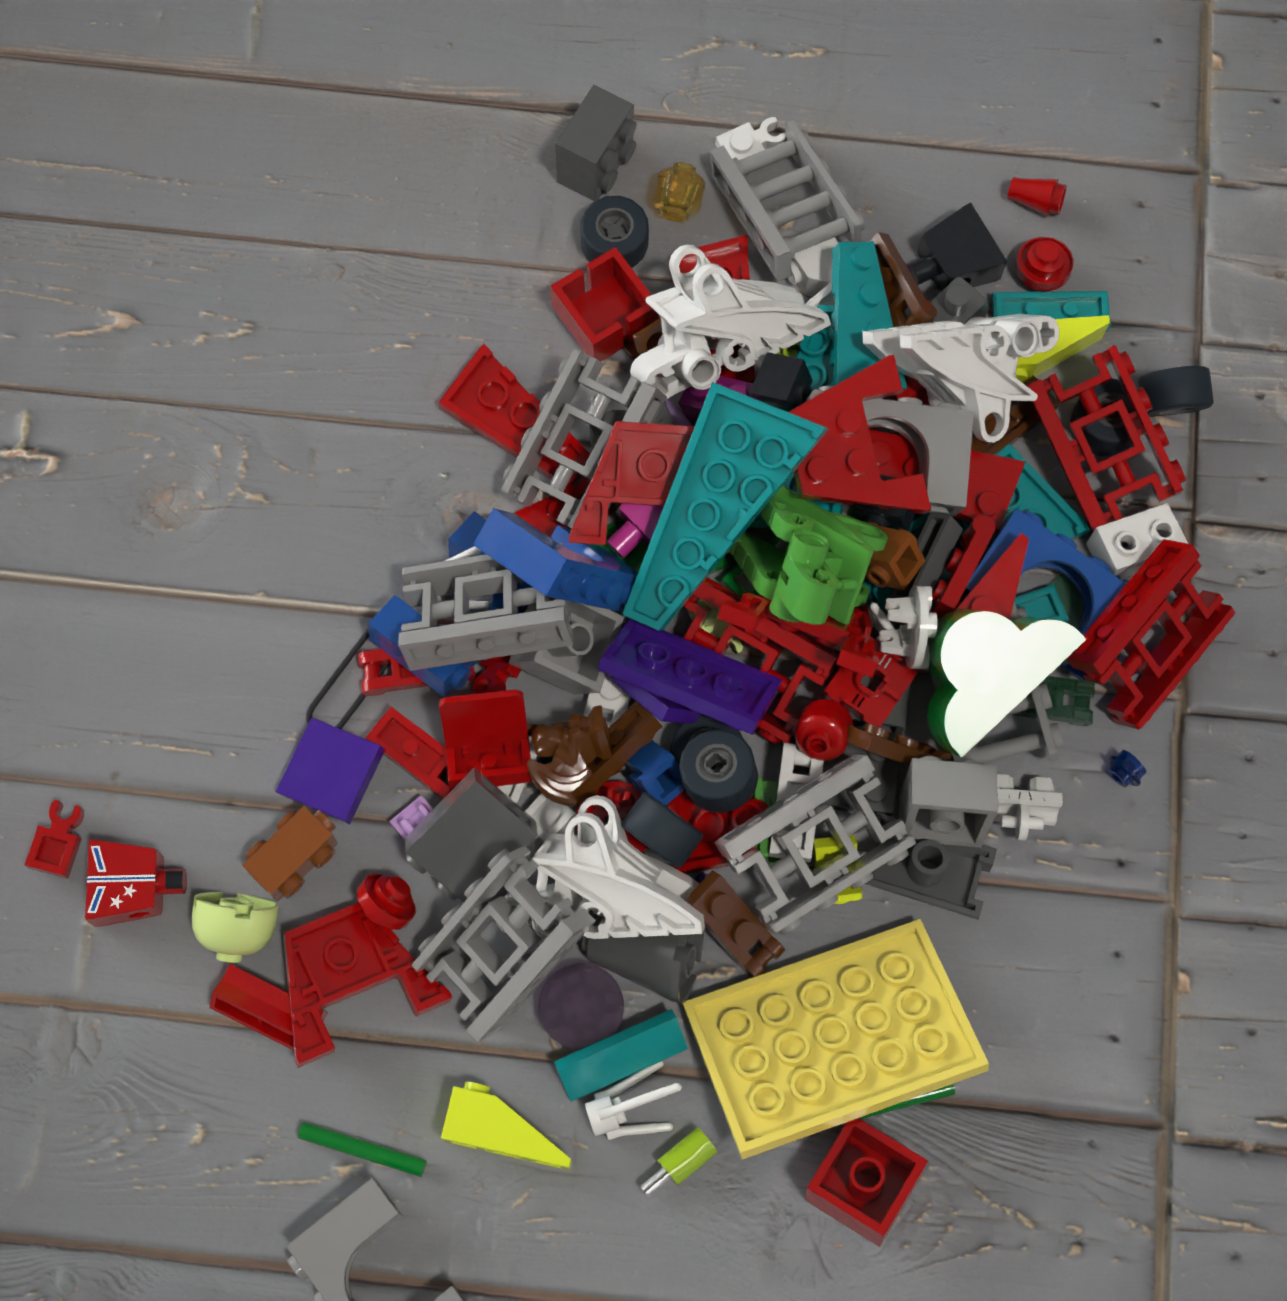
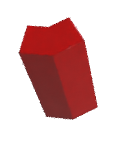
[209,964,328,1051]

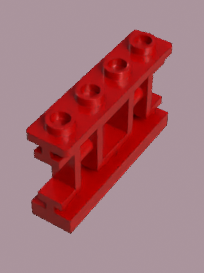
[1026,345,1186,533]
[1066,539,1235,730]
[684,577,840,744]

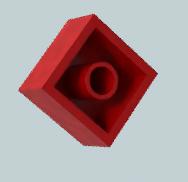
[805,1118,928,1247]

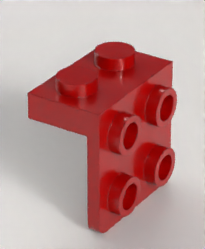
[439,689,533,792]

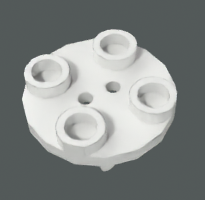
[878,585,937,670]

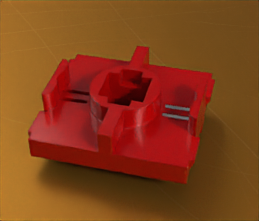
[824,636,919,727]

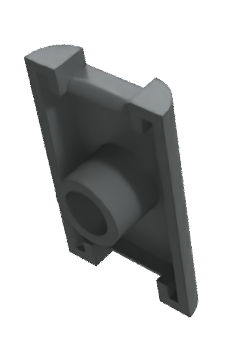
[865,812,997,920]

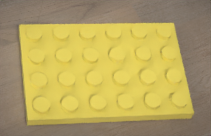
[683,919,989,1160]

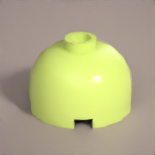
[192,892,279,963]

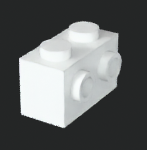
[1086,503,1188,580]

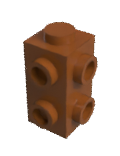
[864,522,926,591]
[242,806,338,902]

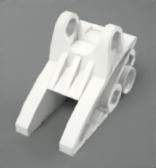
[630,244,831,399]
[863,314,1059,443]
[496,795,705,939]

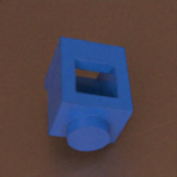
[626,740,685,805]

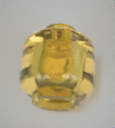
[652,162,706,223]

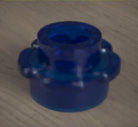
[1108,750,1147,787]

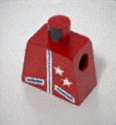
[85,840,187,927]

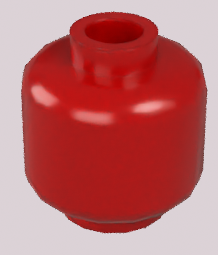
[795,699,853,761]

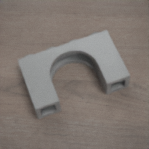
[797,386,974,516]
[286,1178,465,1301]

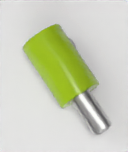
[640,1127,718,1197]

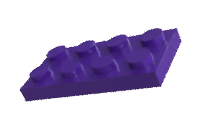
[598,618,782,735]

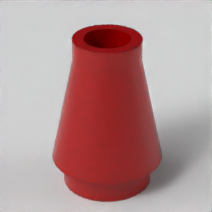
[1007,177,1067,217]

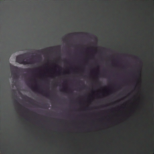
[538,963,624,1050]

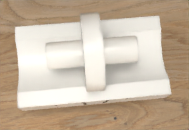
[994,774,1063,841]

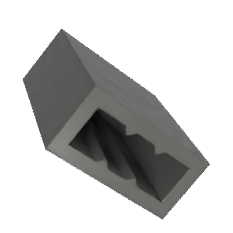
[405,767,538,903]

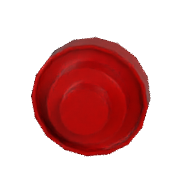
[1015,237,1074,292]
[356,873,416,930]

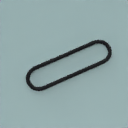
[306,628,390,729]

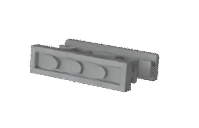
[501,348,667,528]
[398,543,573,671]
[714,754,916,934]
[411,846,596,1043]

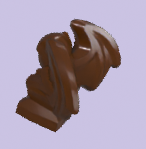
[527,705,612,806]

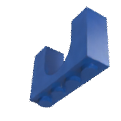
[473,508,638,612]
[961,509,1129,686]
[368,511,532,698]

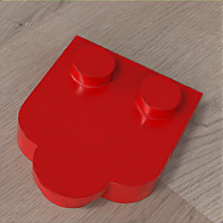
[668,790,769,874]

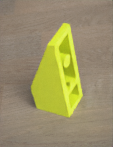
[1015,315,1110,383]
[441,1082,572,1171]

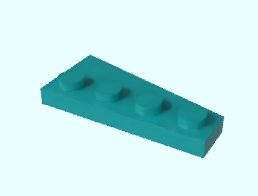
[830,241,907,394]

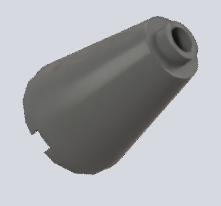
[582,919,704,1003]

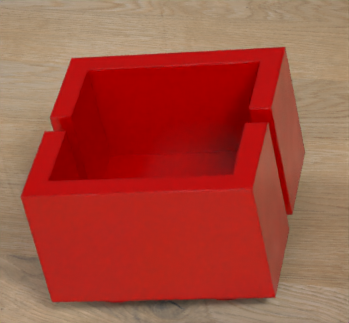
[550,247,659,362]

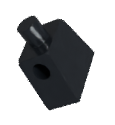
[907,203,1007,292]

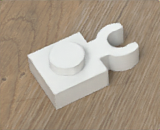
[715,117,786,160]
[525,793,577,861]

